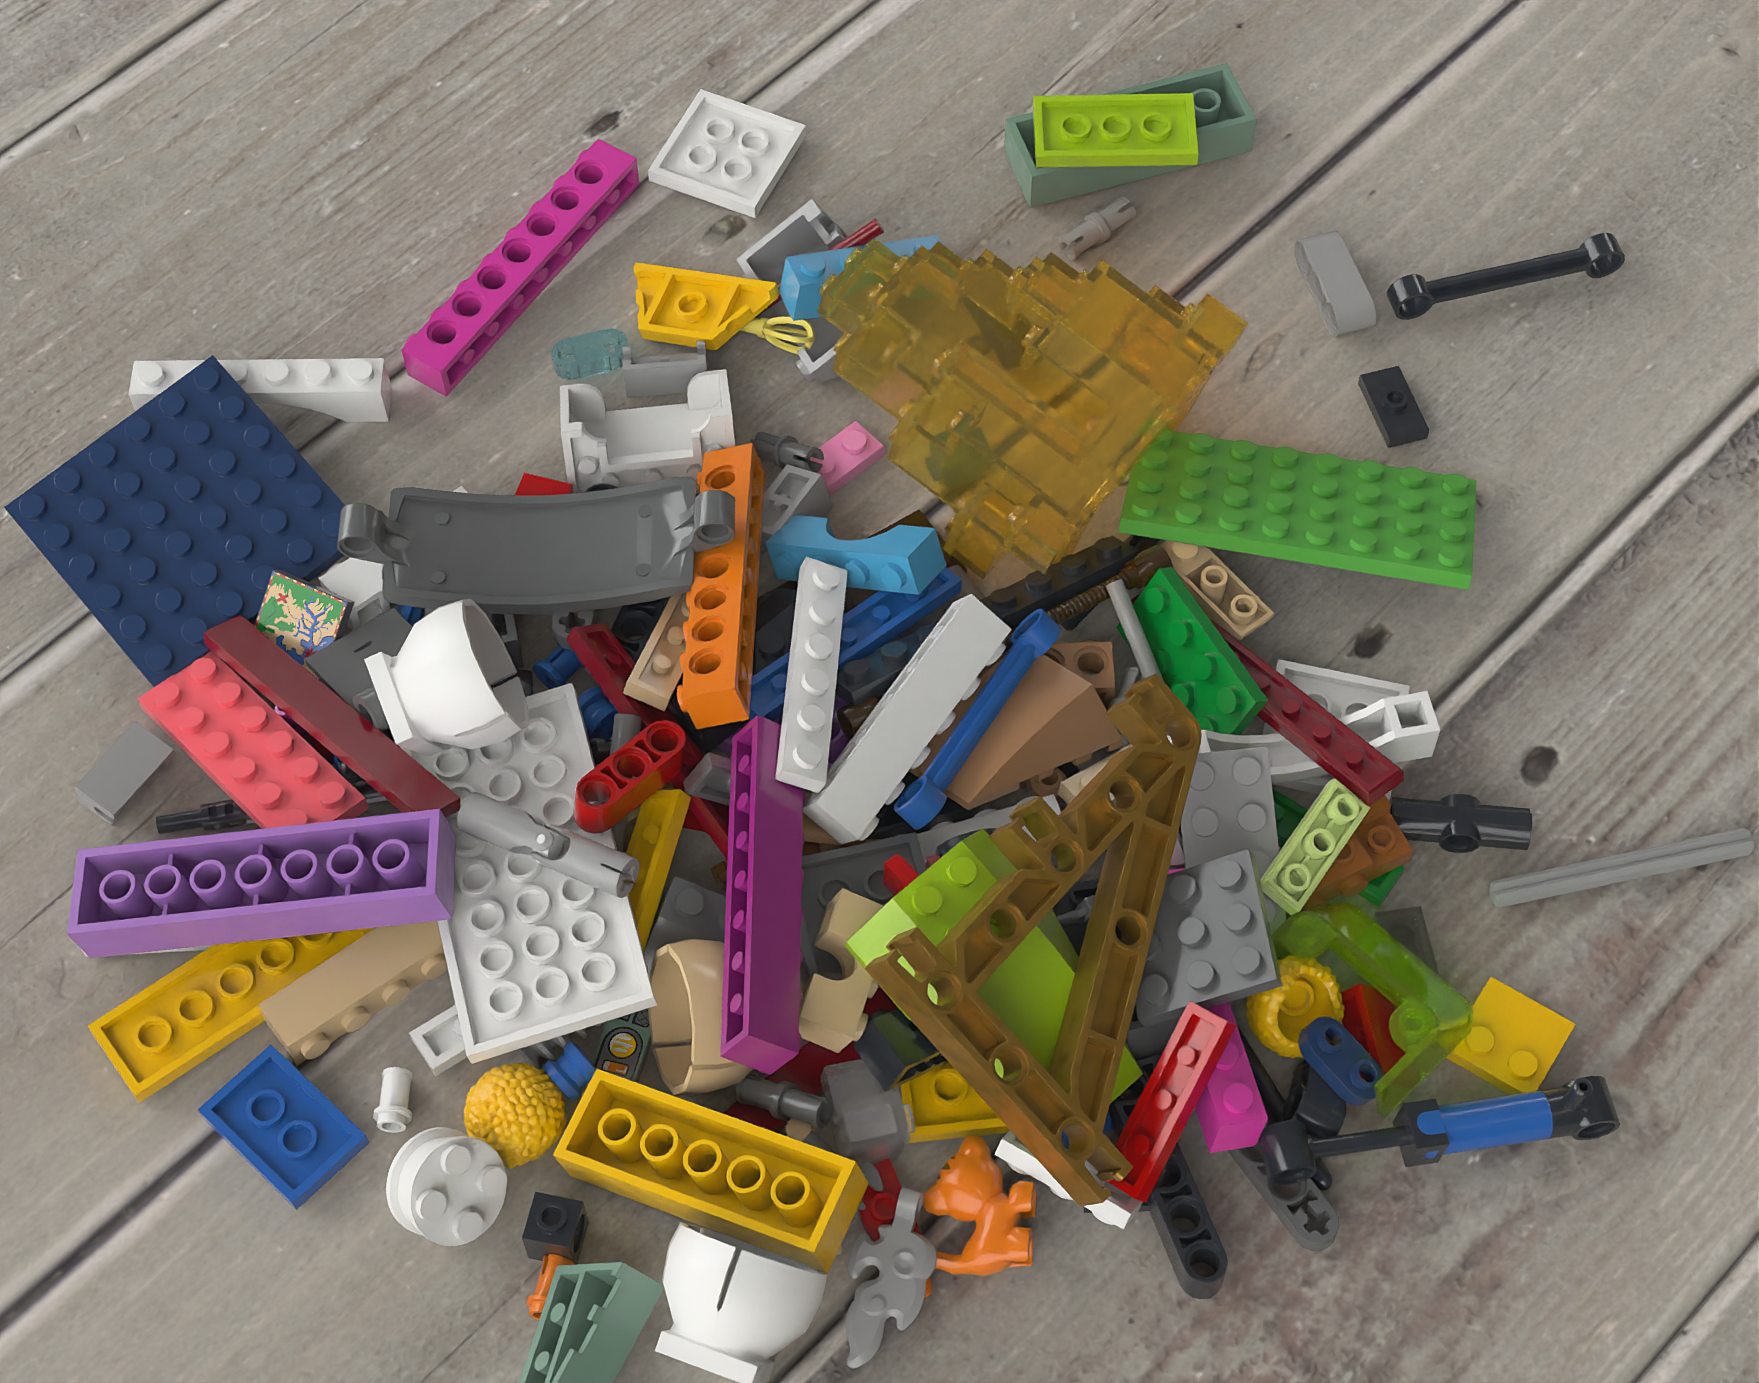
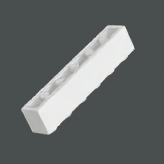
[803,594,1011,844]

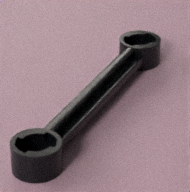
[1387,233,1625,320]

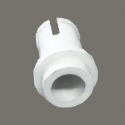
[373,1067,413,1133]

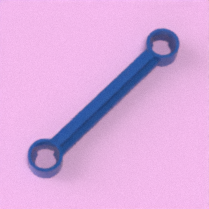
[894,609,1062,830]

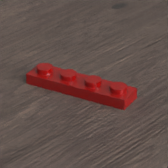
[1106,1001,1237,1203]

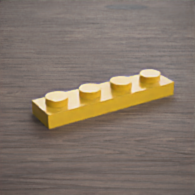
[625,789,691,952]

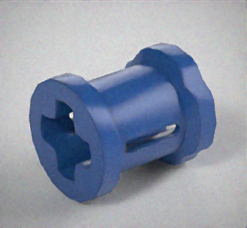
[532,643,586,689]

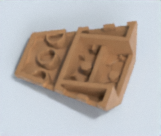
[909,652,1123,810]

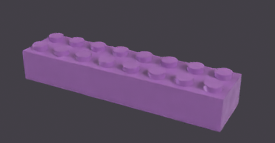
[67,809,456,958]

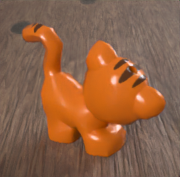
[923,1135,1037,1298]

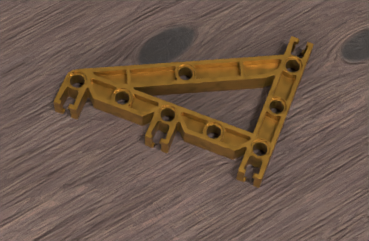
[864,673,1202,1207]

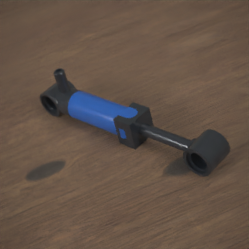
[1258,1076,1620,1186]

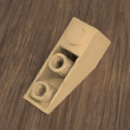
[1160,540,1274,640]

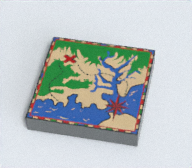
[254,570,355,684]

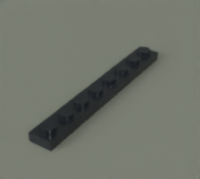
[835,536,1139,707]

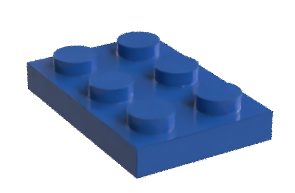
[198,1045,369,1210]

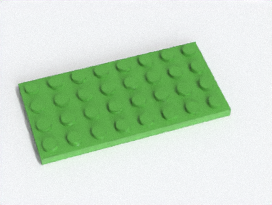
[1118,426,1477,590]

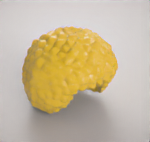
[1246,955,1345,1059]
[464,1062,567,1169]

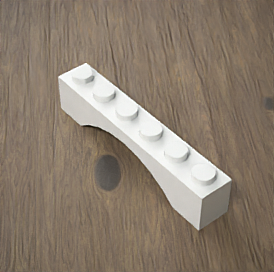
[129,358,392,422]
[1167,691,1440,784]

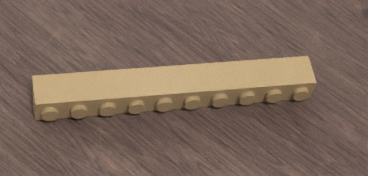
[258,776,675,1065]

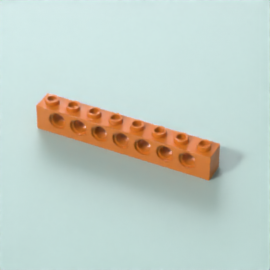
[677,443,766,729]

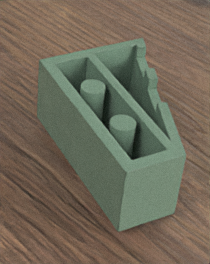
[519,1262,664,1383]

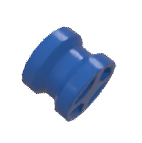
[578,686,620,740]
[542,1040,598,1102]

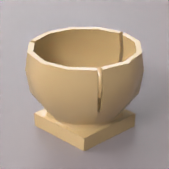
[648,939,764,1096]

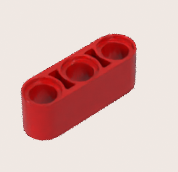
[574,720,686,834]

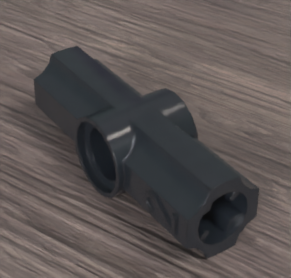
[1390,794,1532,853]

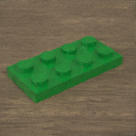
[1116,567,1268,735]

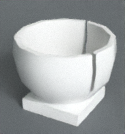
[364,599,529,757]
[655,1222,827,1383]

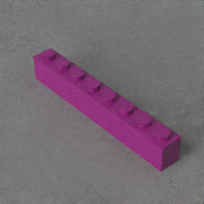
[720,715,805,1075]

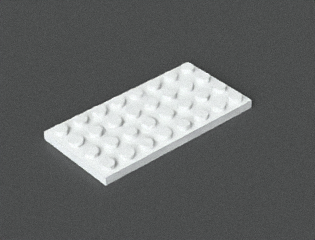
[400,683,657,1064]

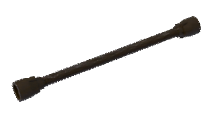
[836,545,1173,740]

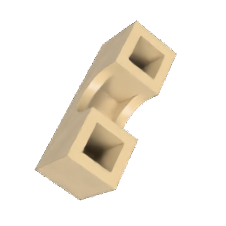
[799,888,884,1053]

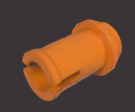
[526,1254,574,1321]

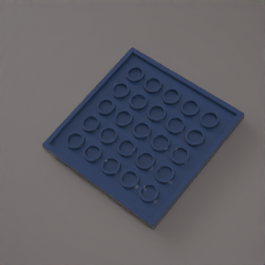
[4,355,345,688]

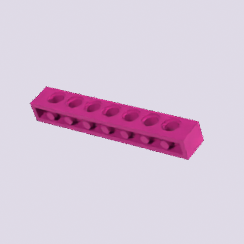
[401,139,640,397]

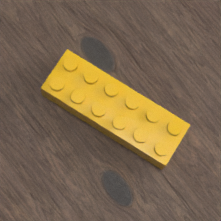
[553,1069,869,1273]

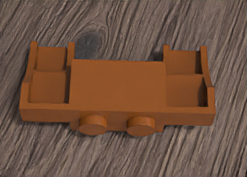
[1279,793,1413,921]

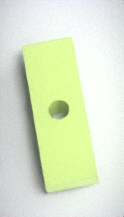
[1260,778,1370,916]

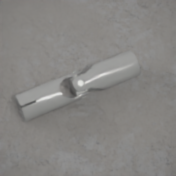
[457,792,639,898]

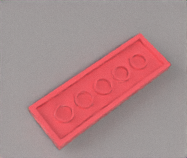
[138,651,369,829]

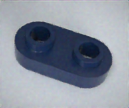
[1298,1017,1385,1106]

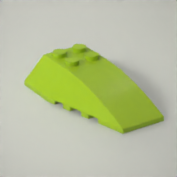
[844,829,1143,1104]

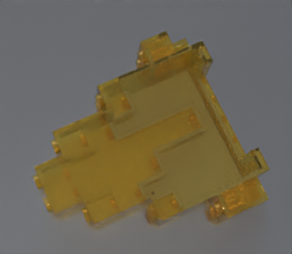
[817,238,1249,580]

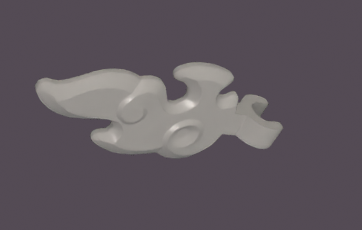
[845,1187,937,1369]

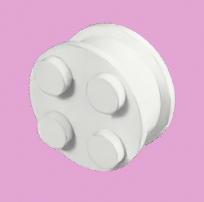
[386,1127,507,1246]

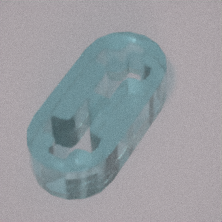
[551,328,628,380]

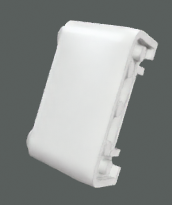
[560,369,735,494]

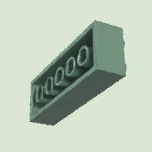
[1004,63,1257,208]

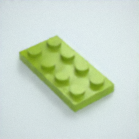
[1033,93,1199,168]

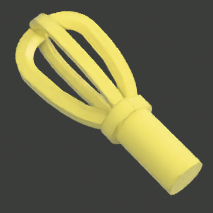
[740,316,816,354]

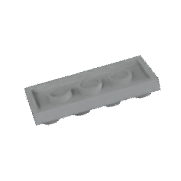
[1181,746,1288,935]

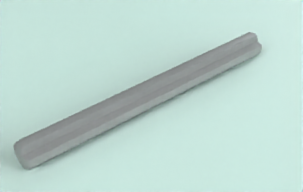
[1489,828,1755,908]

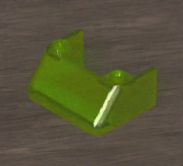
[1247,902,1473,1119]

